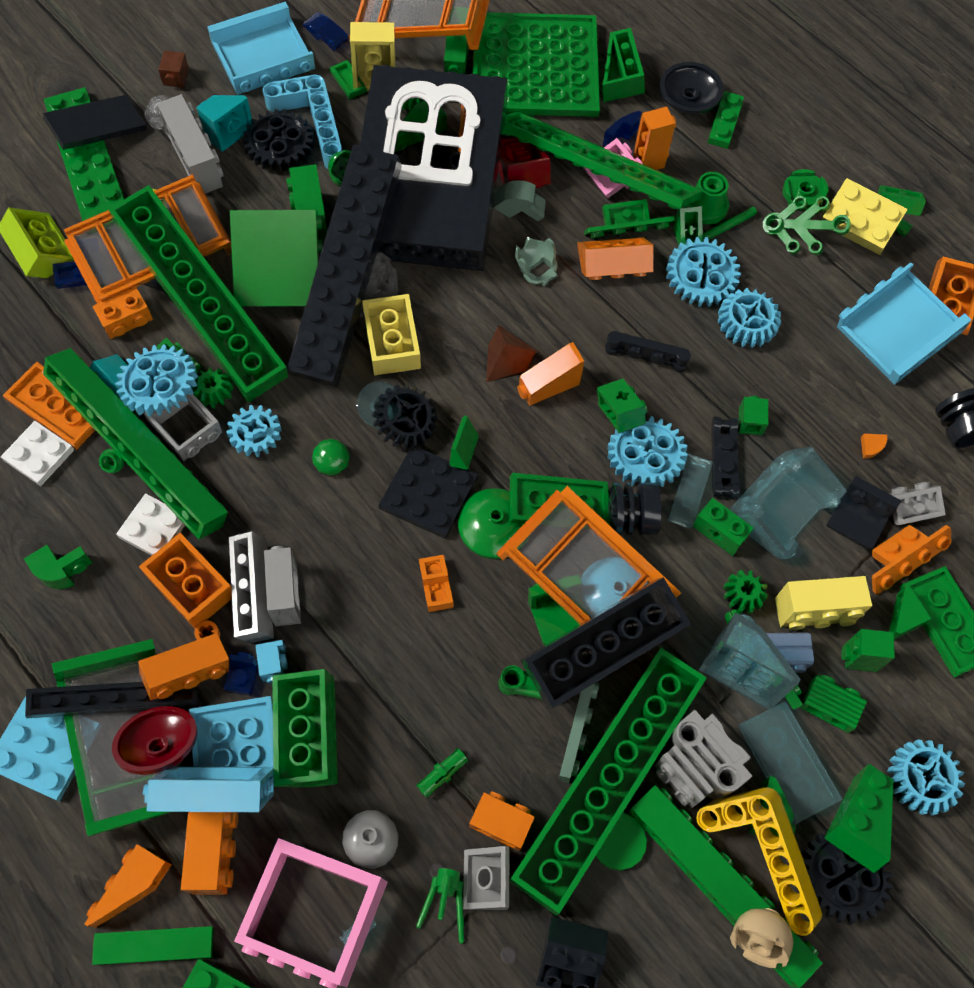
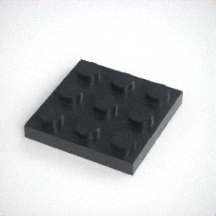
[378,447,478,539]

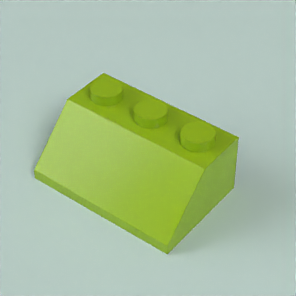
[0,207,76,278]

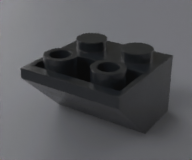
[536,916,608,988]

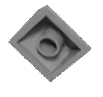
[463,846,509,910]

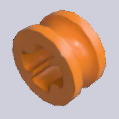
[194,621,220,640]

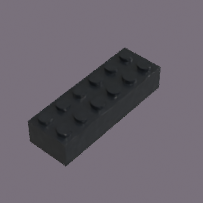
[520,577,691,708]

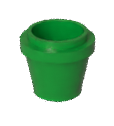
[685,172,729,225]

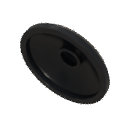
[660,62,724,114]

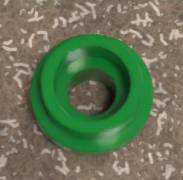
[99,448,124,473]

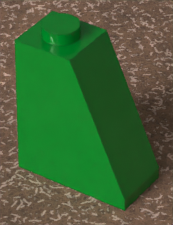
[444,7,469,74]

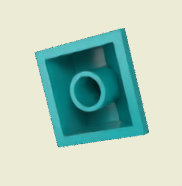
[196,95,252,152]

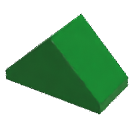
[673,206,703,246]
[889,585,932,640]

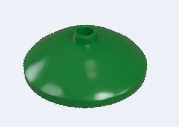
[458,488,531,559]

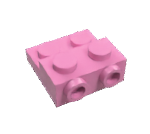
[583,138,643,199]

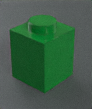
[738,396,768,436]

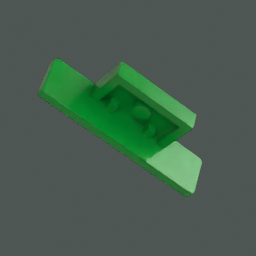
[584,199,675,239]

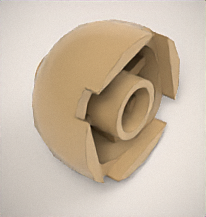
[730,908,794,968]

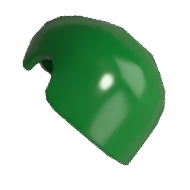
[312,438,350,476]

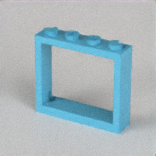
[143,766,274,812]

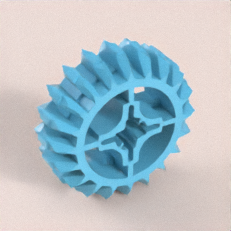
[718,288,781,349]
[887,739,966,815]

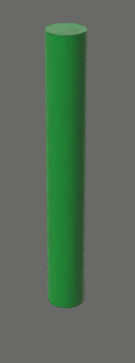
[703,207,757,242]

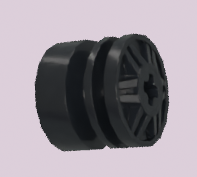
[935,388,974,449]
[608,483,661,535]

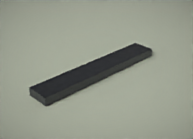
[25,681,198,719]

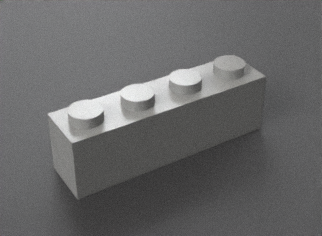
[229,531,274,644]

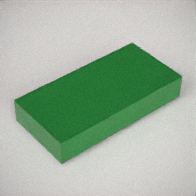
[329,60,368,100]

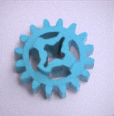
[227,405,282,457]

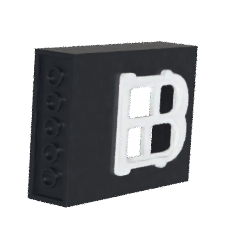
[360,65,507,271]

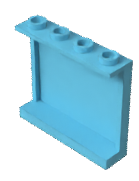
[207,2,315,95]
[837,263,971,385]

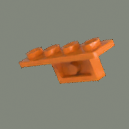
[872,525,952,595]

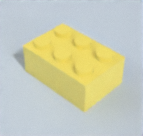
[350,22,395,91]
[822,178,907,255]
[362,294,421,376]
[775,576,872,630]

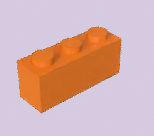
[633,106,676,170]
[138,633,229,701]

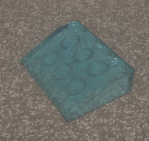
[699,613,801,710]

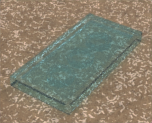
[738,701,843,824]

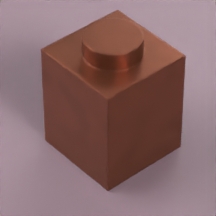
[158,51,189,87]

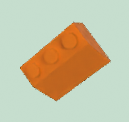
[577,237,653,280]

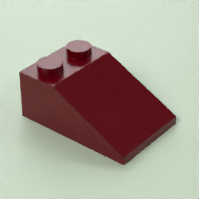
[498,137,551,188]

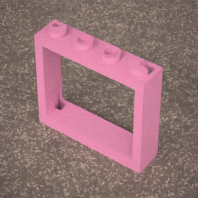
[234,838,388,988]

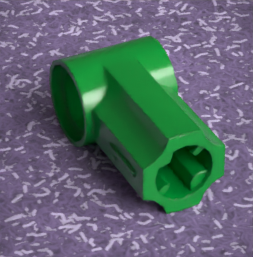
[498,665,543,700]

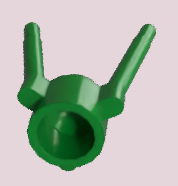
[416,868,464,944]

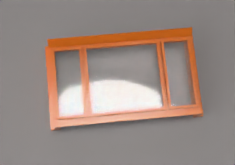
[348,0,490,50]
[64,174,232,304]
[496,486,681,624]

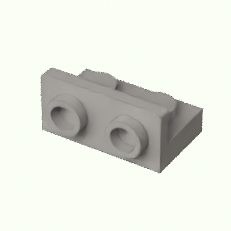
[889,482,945,525]

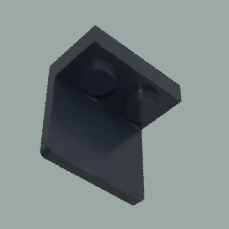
[826,476,902,550]

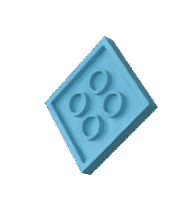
[0,696,102,802]
[190,696,273,767]

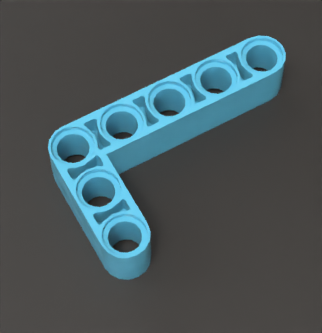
[263,75,342,169]

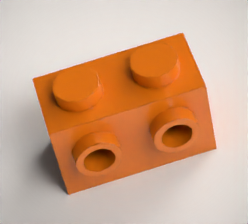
[92,286,153,339]

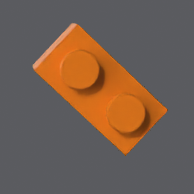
[469,791,534,852]

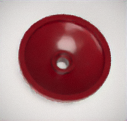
[112,706,198,775]

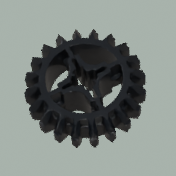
[372,384,438,449]

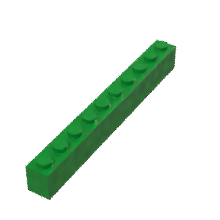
[43,348,228,540]

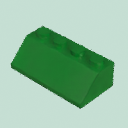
[272,669,338,787]

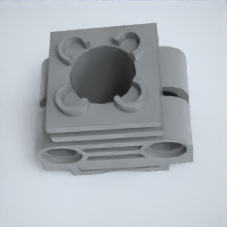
[654,710,752,809]

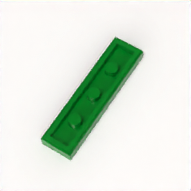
[92,926,214,965]

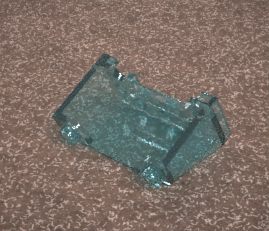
[729,446,847,559]

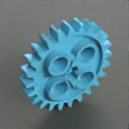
[666,237,741,307]
[115,344,198,417]
[608,416,688,487]

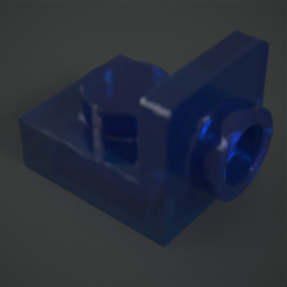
[224,652,259,696]

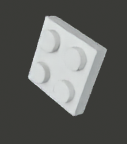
[1,421,74,486]
[116,493,185,556]

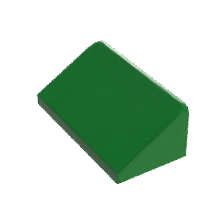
[878,185,926,216]
[450,415,479,470]

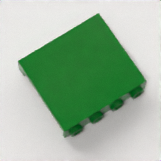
[230,210,324,306]

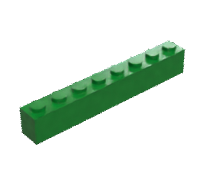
[628,786,823,988]

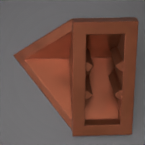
[486,326,537,382]

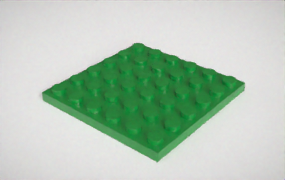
[473,12,600,117]

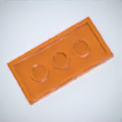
[2,362,95,450]

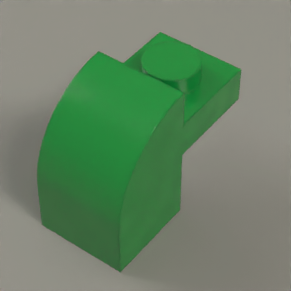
[24,545,93,589]

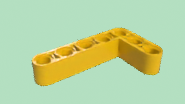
[697,788,822,936]

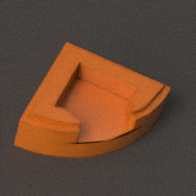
[861,434,887,459]

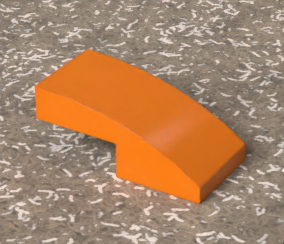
[419,555,454,612]

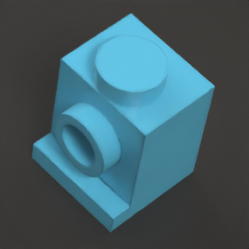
[256,640,288,684]

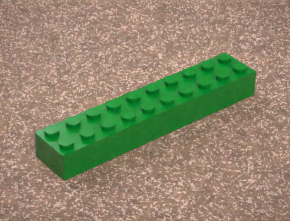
[108,185,288,403]
[509,648,707,916]

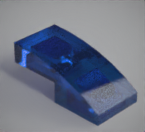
[303,11,349,52]
[603,111,643,147]

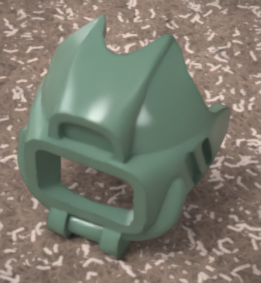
[515,237,558,287]

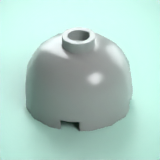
[342,810,399,869]

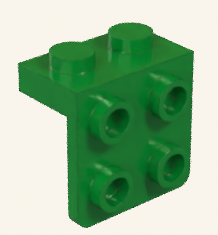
[528,575,588,645]

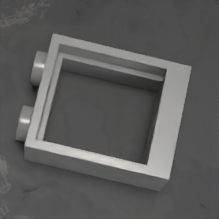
[144,394,222,462]
[264,546,301,626]

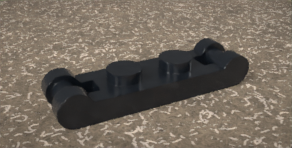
[605,331,691,372]
[711,417,740,498]

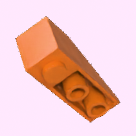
[84,844,172,928]

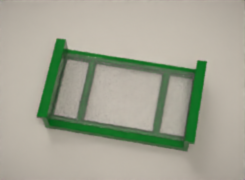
[52,639,182,837]

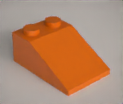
[929,257,974,336]

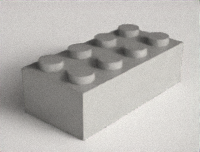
[157,94,224,193]

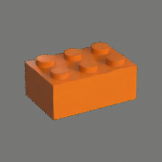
[139,533,232,629]
[181,812,238,895]

